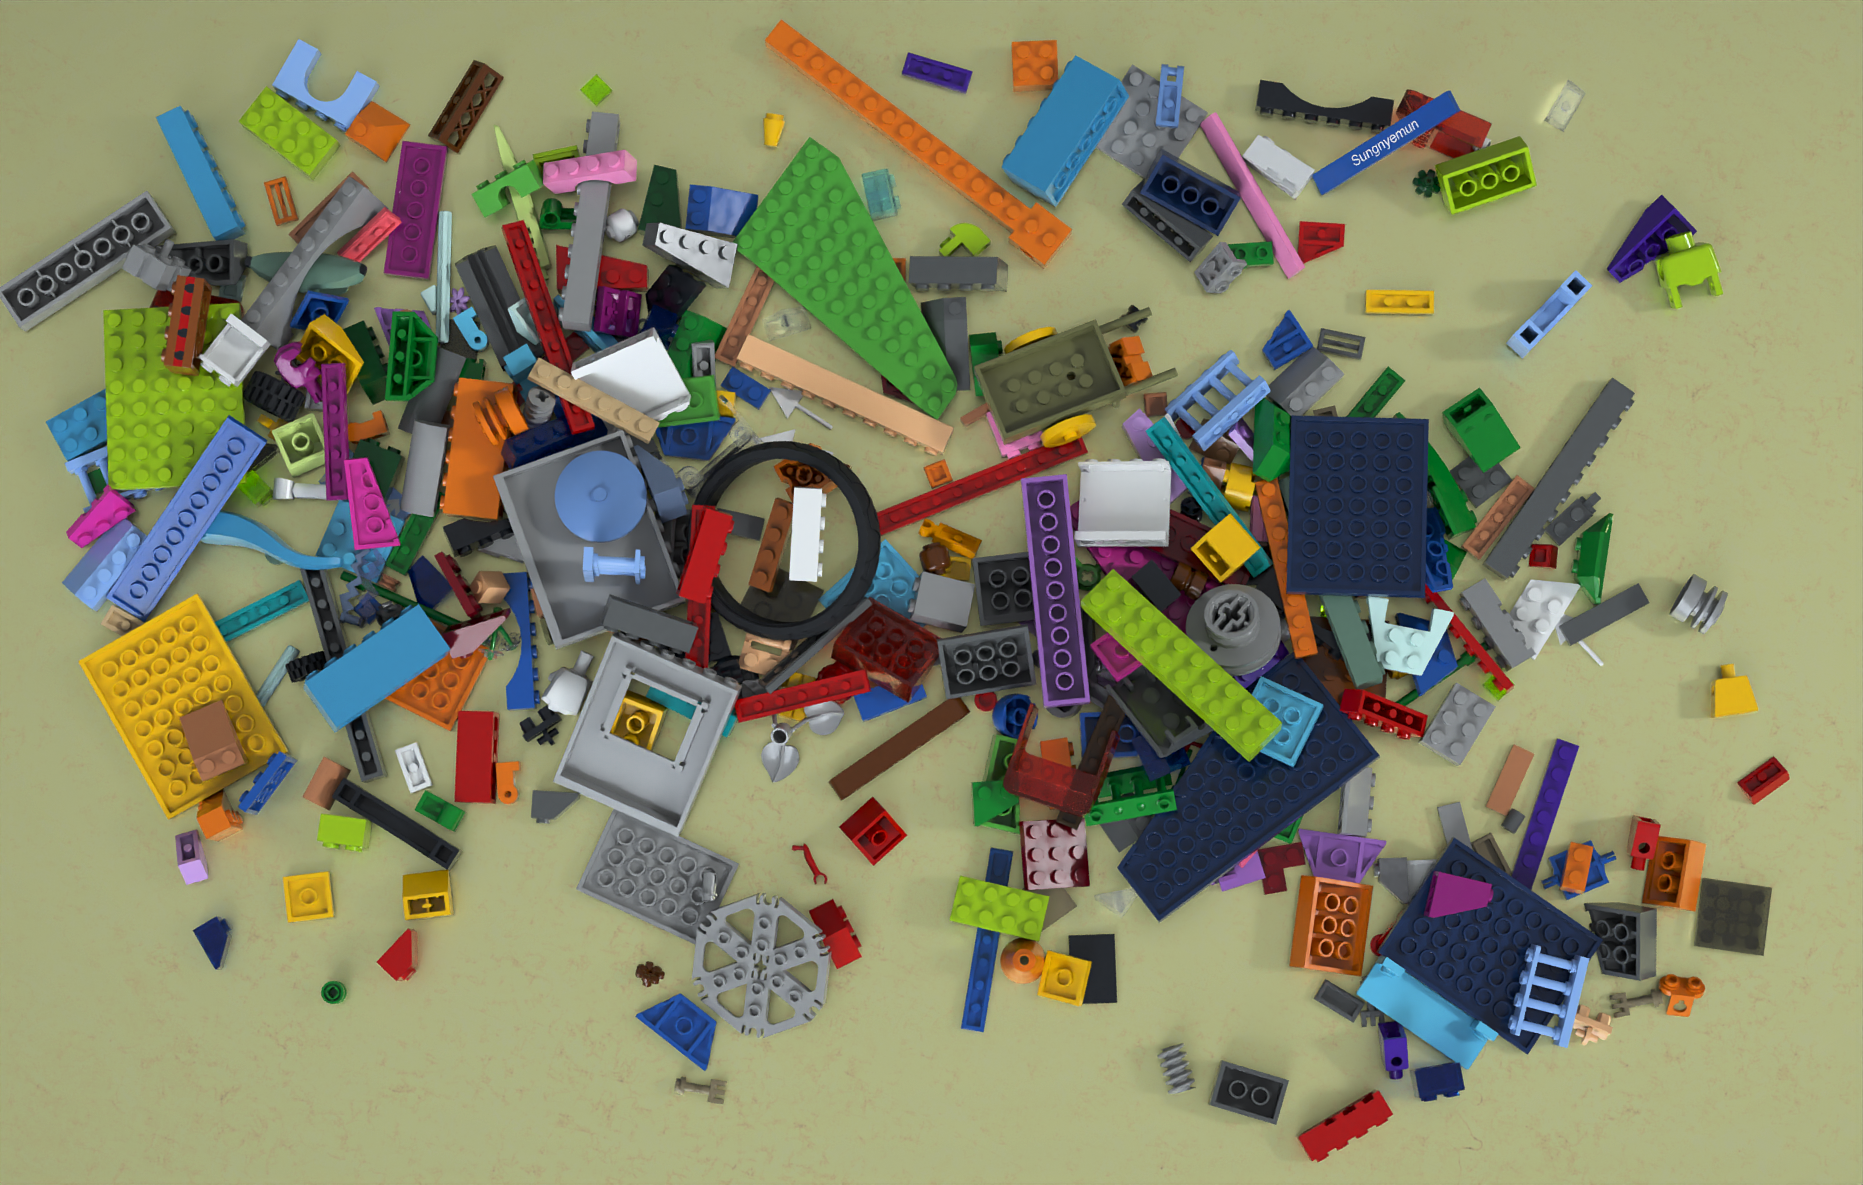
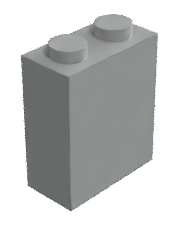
[908,571,975,633]

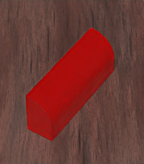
[454,711,499,804]

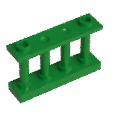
[1082,761,1177,826]

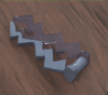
[339,548,386,628]

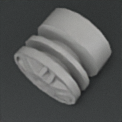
[1670,574,1728,634]

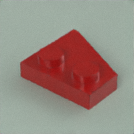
[1297,221,1345,264]

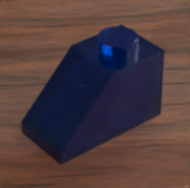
[193,916,232,970]

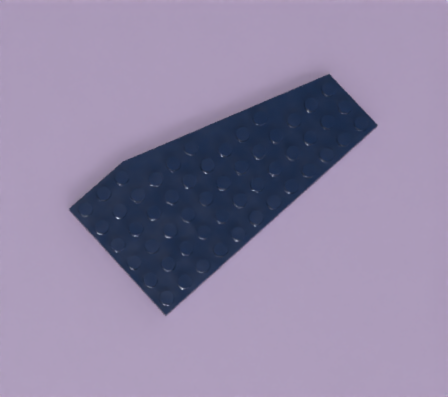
[1117,652,1380,923]

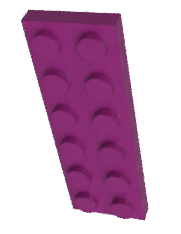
[384,141,448,280]

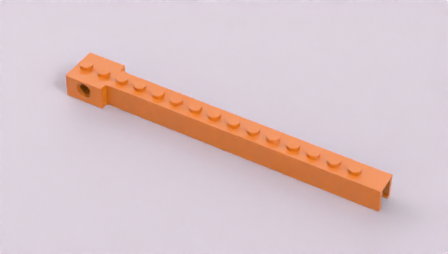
[765,20,1072,269]

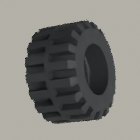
[243,371,306,422]

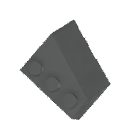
[1584,902,1657,981]

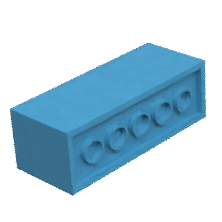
[1002,55,1129,207]
[303,604,450,733]

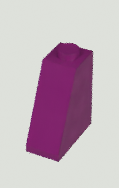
[1424,871,1493,918]

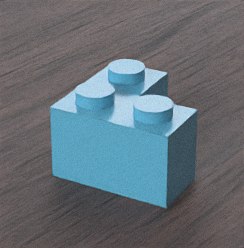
[503,344,556,402]

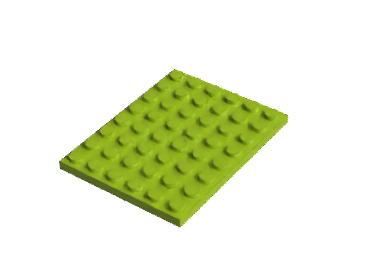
[103,303,247,491]

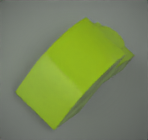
[939,223,991,257]

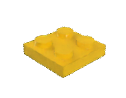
[283,871,334,923]
[1037,950,1092,1006]

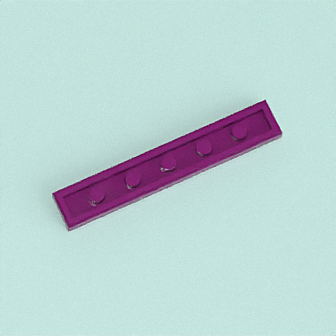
[321,363,349,501]

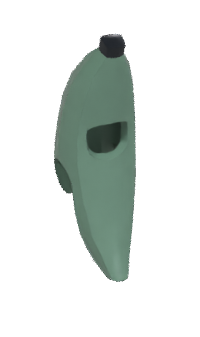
[245,252,367,296]

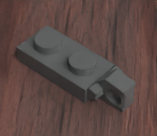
[1545,492,1601,546]

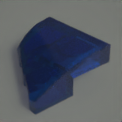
[408,555,453,610]

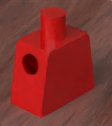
[1627,815,1661,871]

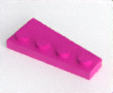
[344,457,401,550]

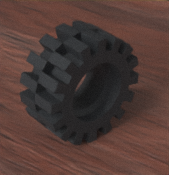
[285,651,327,683]

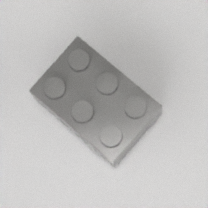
[1418,683,1496,766]

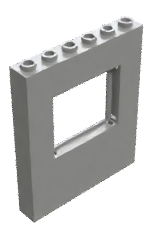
[553,631,742,837]

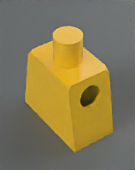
[1711,664,1758,718]

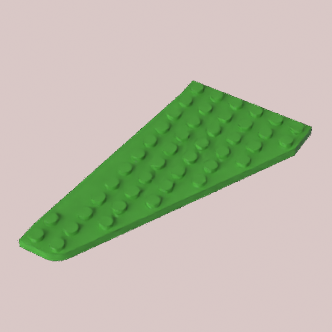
[732,137,957,420]

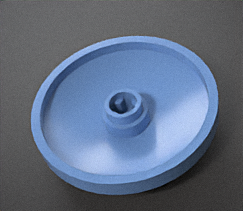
[555,451,647,543]

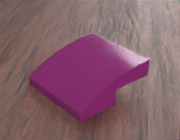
[593,286,642,338]

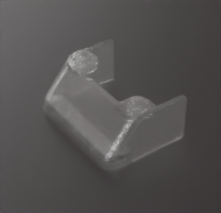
[653,395,762,500]

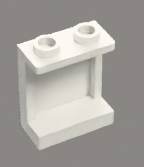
[198,314,271,387]

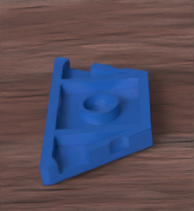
[656,416,736,461]
[1395,613,1458,696]
[635,993,717,1071]

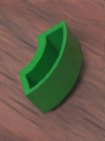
[969,332,1003,396]

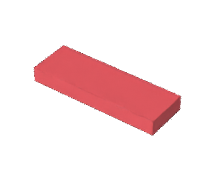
[337,207,402,262]

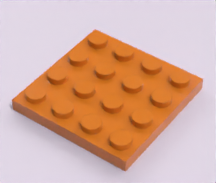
[385,619,489,731]

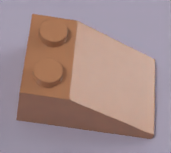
[180,700,249,781]

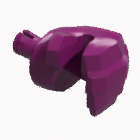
[274,341,322,404]

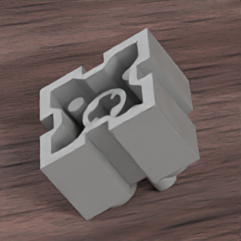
[122,239,192,292]

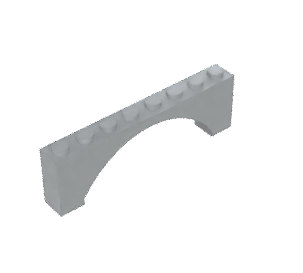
[241,176,389,350]

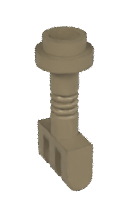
[1610,989,1663,1018]
[674,1077,727,1104]

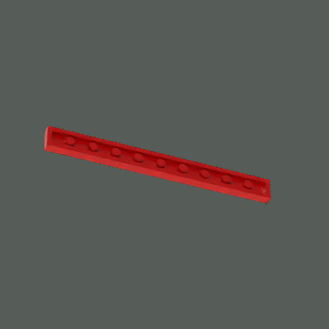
[501,220,595,435]
[877,437,1088,536]

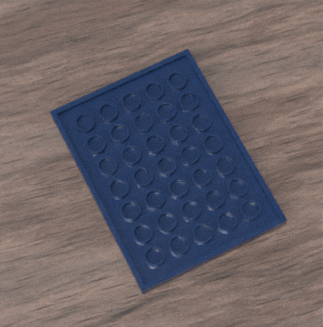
[1286,415,1429,598]
[1377,837,1603,1055]

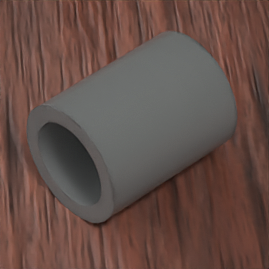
[1501,808,1525,834]

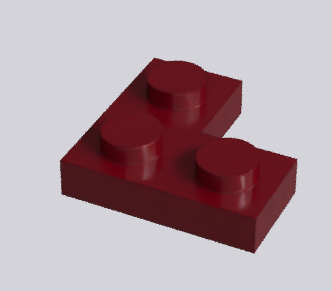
[1257,842,1306,895]

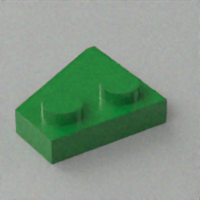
[971,780,1019,826]

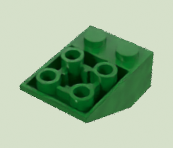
[1442,387,1520,473]

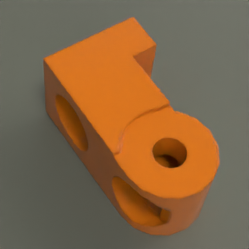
[348,410,390,444]
[496,761,521,804]

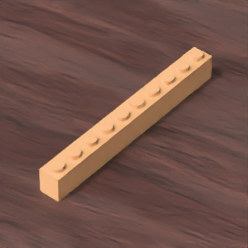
[737,334,954,456]

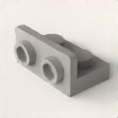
[1194,242,1247,293]

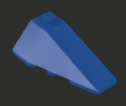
[1425,507,1453,593]

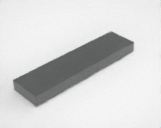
[1559,583,1650,646]

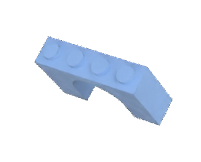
[272,39,380,132]
[1506,270,1592,359]

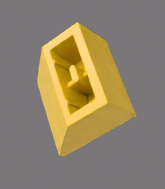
[1191,514,1261,582]
[402,870,454,921]

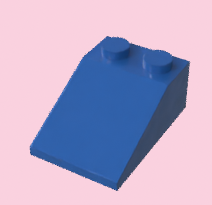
[685,184,758,238]

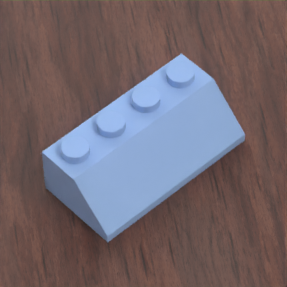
[62,518,147,611]

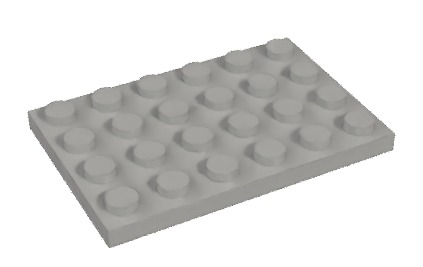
[576,809,739,945]

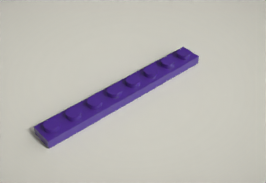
[1511,739,1579,890]

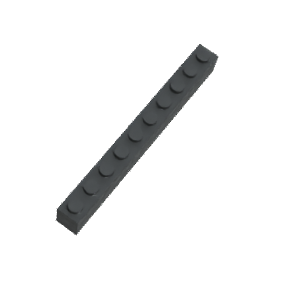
[1482,378,1635,580]
[300,569,387,783]

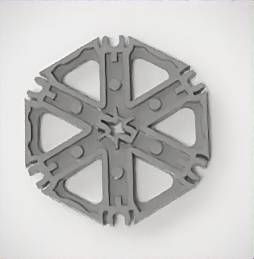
[692,893,832,1038]

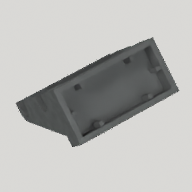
[1105,665,1214,758]

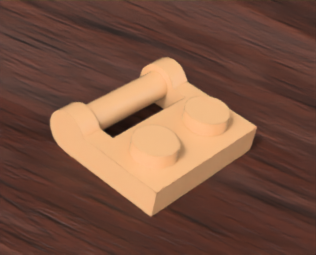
[739,633,792,675]

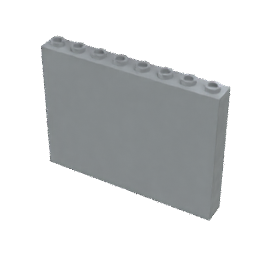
[493,430,686,650]

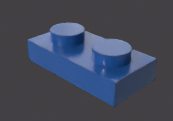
[720,366,771,410]

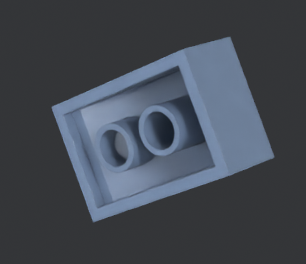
[634,445,689,523]

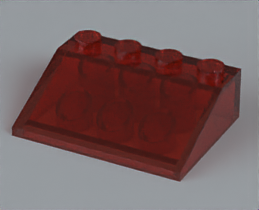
[831,597,941,703]

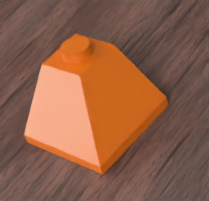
[345,101,410,163]

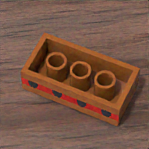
[161,275,212,376]

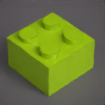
[317,814,372,852]

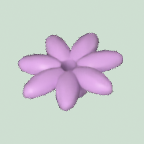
[450,287,470,315]

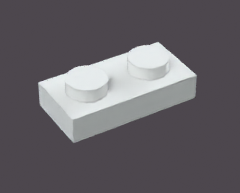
[395,742,433,793]

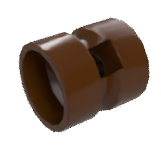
[1170,561,1209,601]

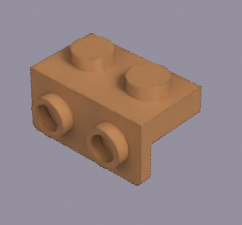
[1189,419,1239,464]

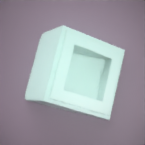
[219,275,246,302]
[420,285,437,315]

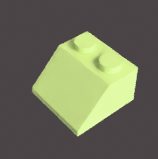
[272,412,325,478]

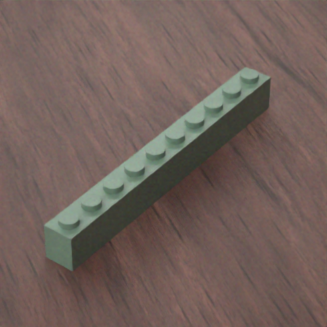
[1278,476,1385,689]

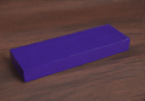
[902,52,973,94]

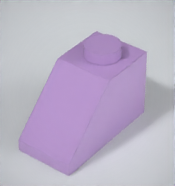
[175,829,208,885]

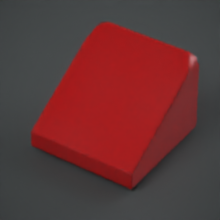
[1529,544,1558,569]

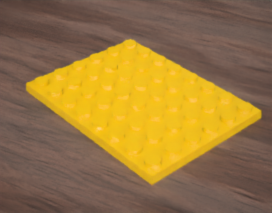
[78,593,289,820]

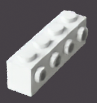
[789,487,826,582]

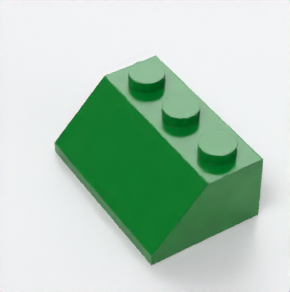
[668,310,727,378]

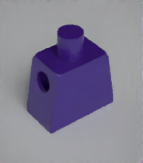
[1378,1021,1409,1080]

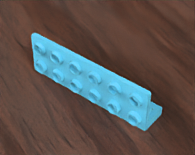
[1356,955,1498,1069]

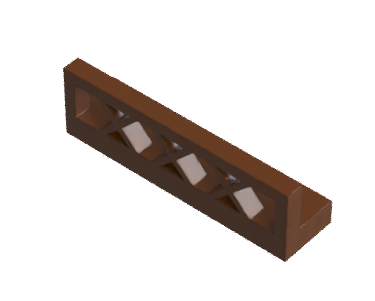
[428,60,504,153]

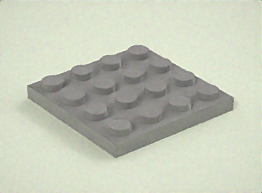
[1095,64,1208,179]

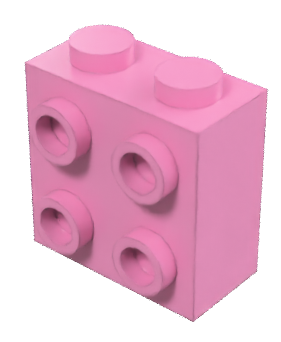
[986,412,1042,459]

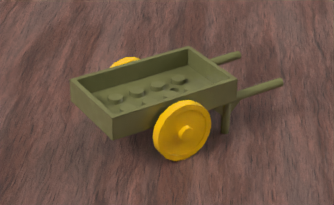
[974,307,1178,448]

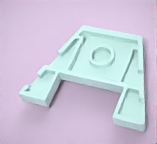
[1366,596,1454,676]

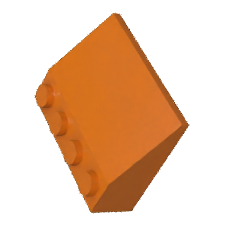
[1289,875,1373,976]

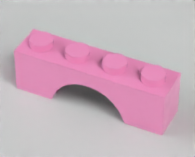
[543,150,637,194]

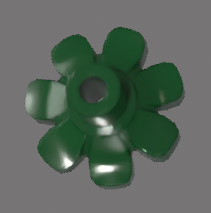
[1413,169,1440,198]

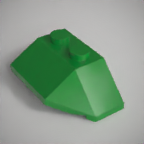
[385,311,438,401]
[1253,398,1291,482]
[1571,513,1614,605]

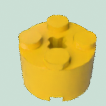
[1220,462,1257,512]

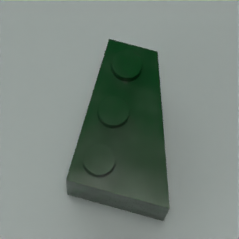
[638,165,682,235]
[343,320,388,405]

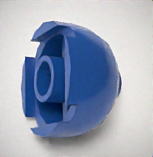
[992,693,1038,740]

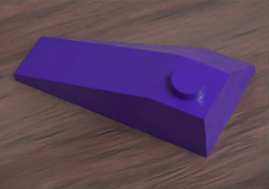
[1607,195,1697,283]

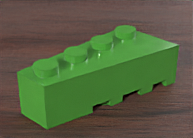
[973,734,1020,834]

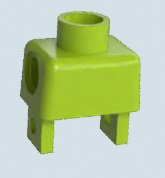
[1655,231,1723,309]

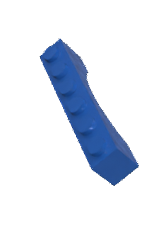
[503,572,540,711]

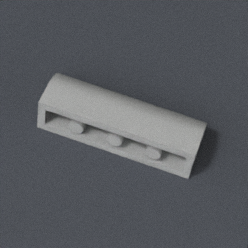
[400,419,450,517]

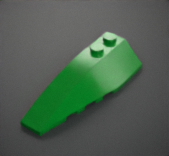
[1393,412,1477,540]

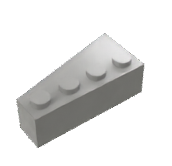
[1459,578,1536,671]

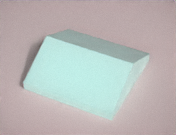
[508,297,563,345]

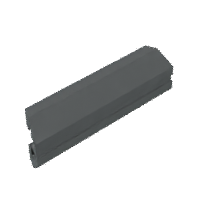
[455,245,544,371]

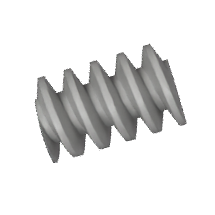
[523,386,556,435]
[1157,1043,1196,1094]

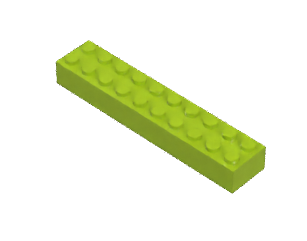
[1081,569,1282,762]

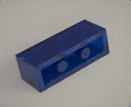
[501,416,575,469]

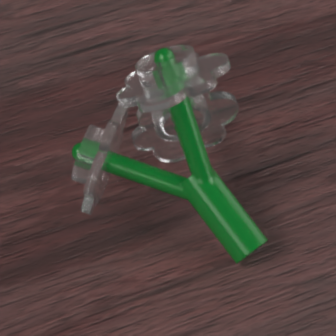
[478,607,521,660]

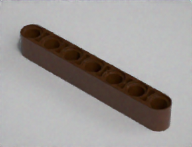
[828,697,970,801]

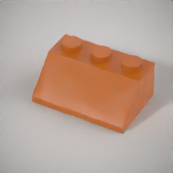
[1642,836,1706,912]

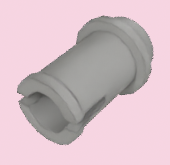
[700,872,718,901]

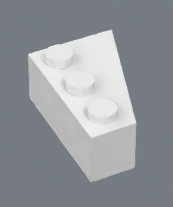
[1242,135,1315,200]

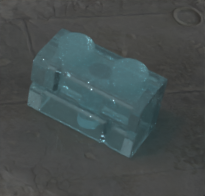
[861,169,901,221]

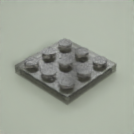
[741,568,824,651]
[1694,878,1772,956]

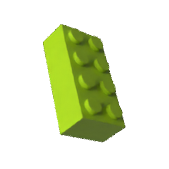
[239,86,341,180]
[1435,136,1537,215]
[950,876,1049,942]

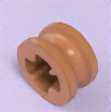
[377,573,400,592]

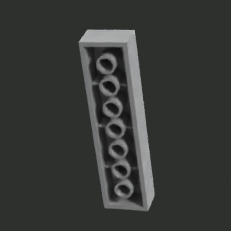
[0,191,176,332]

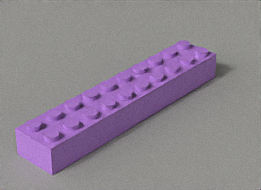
[1021,474,1090,708]

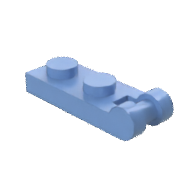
[1155,64,1184,128]

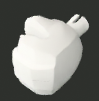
[541,650,594,715]

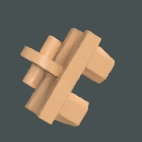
[1573,1005,1613,1046]

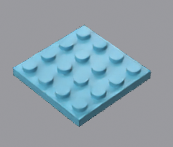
[818,539,927,667]

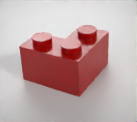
[809,899,862,969]

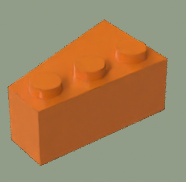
[197,789,243,842]

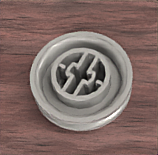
[1186,584,1281,676]

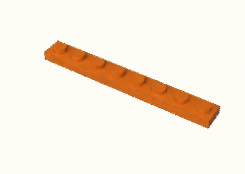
[1255,478,1318,659]

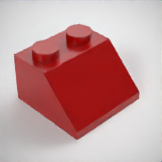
[839,797,907,866]
[377,928,418,981]

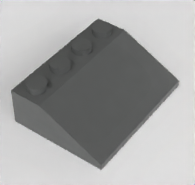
[972,552,1035,626]
[937,624,1036,699]

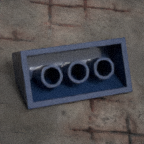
[1140,149,1241,236]

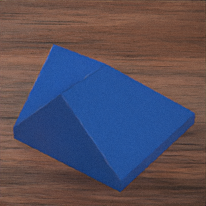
[289,291,349,330]

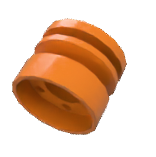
[472,386,529,446]

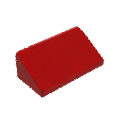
[1737,756,1790,805]

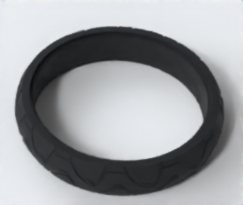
[687,441,881,640]

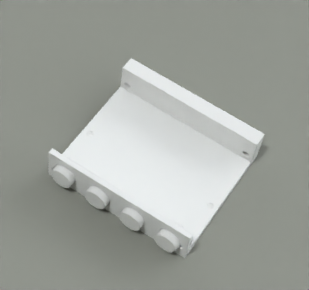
[571,327,691,435]
[1074,458,1172,547]

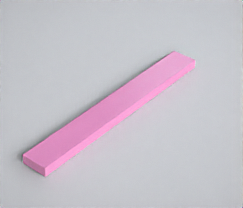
[1200,112,1305,279]

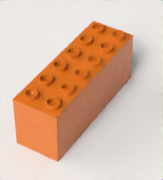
[440,378,518,521]

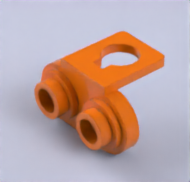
[1658,974,1705,1017]

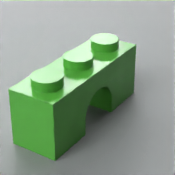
[471,159,544,218]

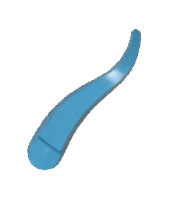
[200,510,344,570]

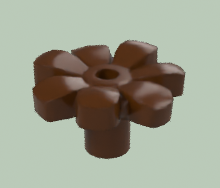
[635,961,665,987]

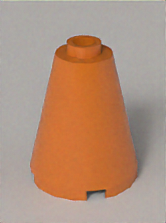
[1000,938,1046,984]

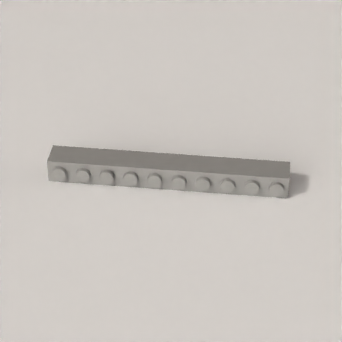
[559,111,620,332]

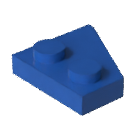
[1262,310,1313,370]

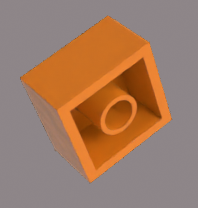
[1011,40,1058,92]

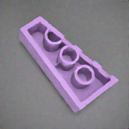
[1122,408,1188,505]

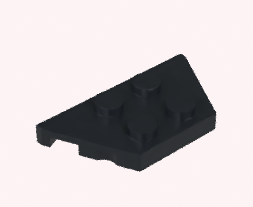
[645,265,706,341]

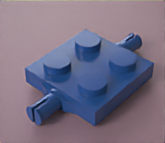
[1541,840,1616,900]

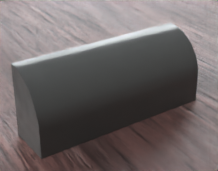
[398,347,466,434]

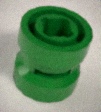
[321,981,347,1004]

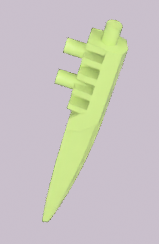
[494,125,552,281]

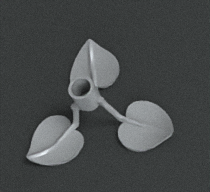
[742,679,844,783]

